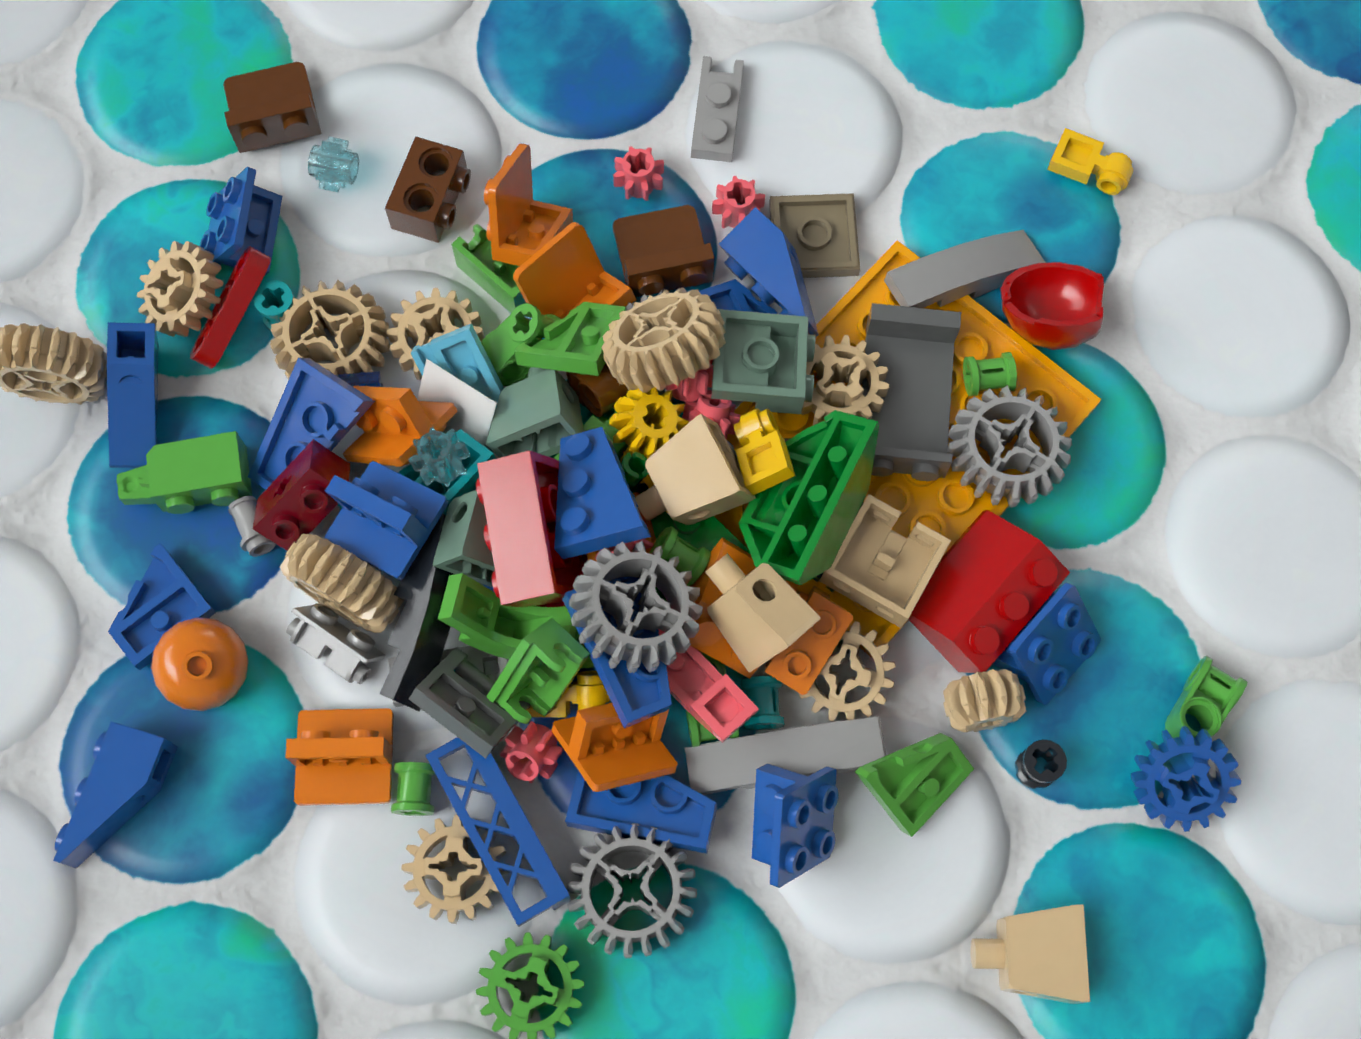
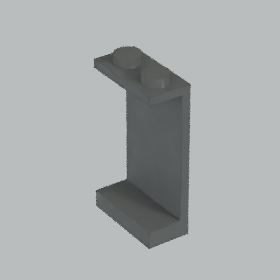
[862,303,961,481]

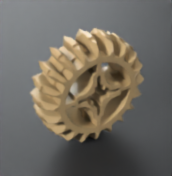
[270,280,390,386]
[601,288,726,393]
[0,323,107,405]
[280,534,404,633]

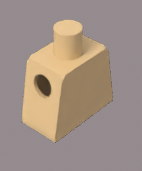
[635,414,756,525]
[705,553,821,673]
[971,905,1090,1004]

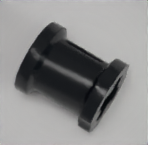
[1015,739,1067,789]

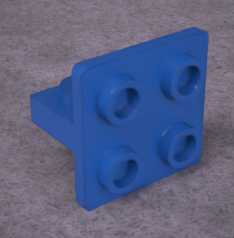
[200,166,283,275]
[324,461,448,580]
[993,582,1101,705]
[752,764,839,888]

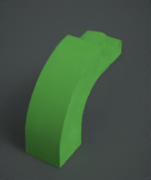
[438,573,594,668]

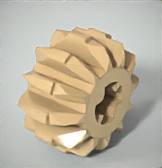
[943,669,1026,733]

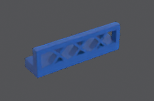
[425,737,571,927]

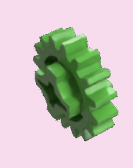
[476,932,585,1039]

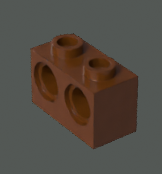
[385,136,471,243]

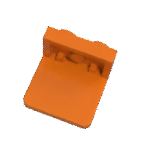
[484,143,573,266]
[513,222,636,319]

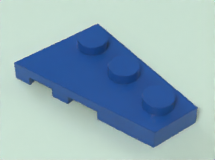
[248,357,375,490]
[554,427,651,559]
[562,577,672,729]
[565,771,717,854]

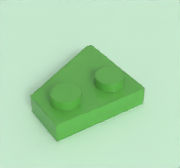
[514,302,626,376]
[855,733,974,837]

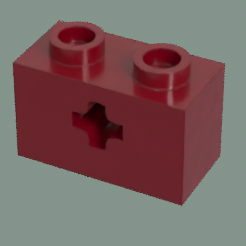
[253,439,350,551]

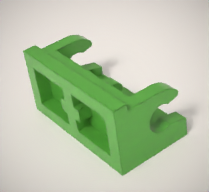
[451,224,526,313]
[486,618,590,724]

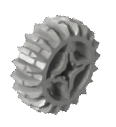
[947,385,1072,508]
[569,541,703,673]
[566,823,697,958]

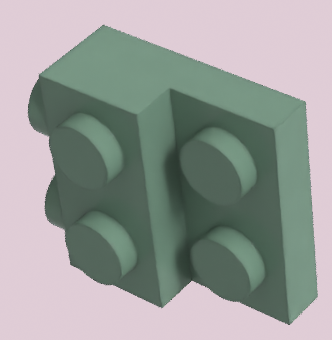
[711,309,816,414]

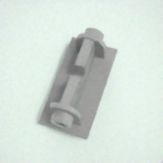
[286,603,386,684]

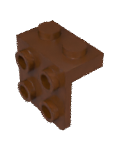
[223,62,322,153]
[613,205,714,298]

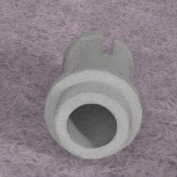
[228,496,276,557]

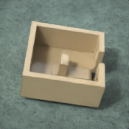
[819,494,951,628]

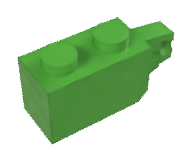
[117,431,253,514]

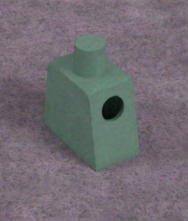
[486,367,584,458]
[433,490,495,587]

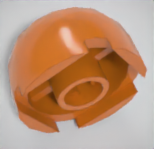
[151,617,249,711]

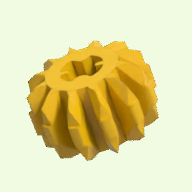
[609,387,689,459]

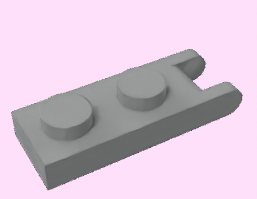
[691,56,744,162]

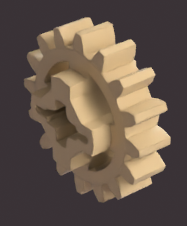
[137,241,223,337]
[387,288,484,380]
[801,335,889,425]
[799,621,896,721]
[401,815,509,924]

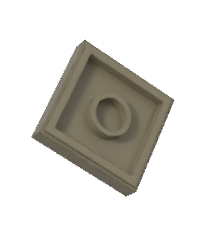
[769,193,860,278]

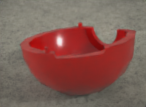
[1001,262,1104,350]

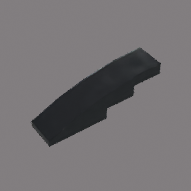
[379,513,454,712]

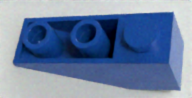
[719,207,819,338]
[107,322,159,468]
[53,721,178,868]

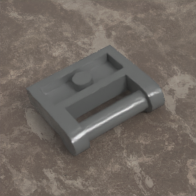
[409,647,531,759]

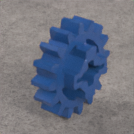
[1131,726,1241,832]

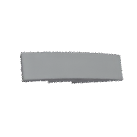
[884,230,1046,308]
[685,716,886,795]

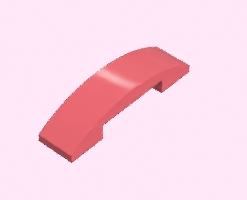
[658,629,759,743]

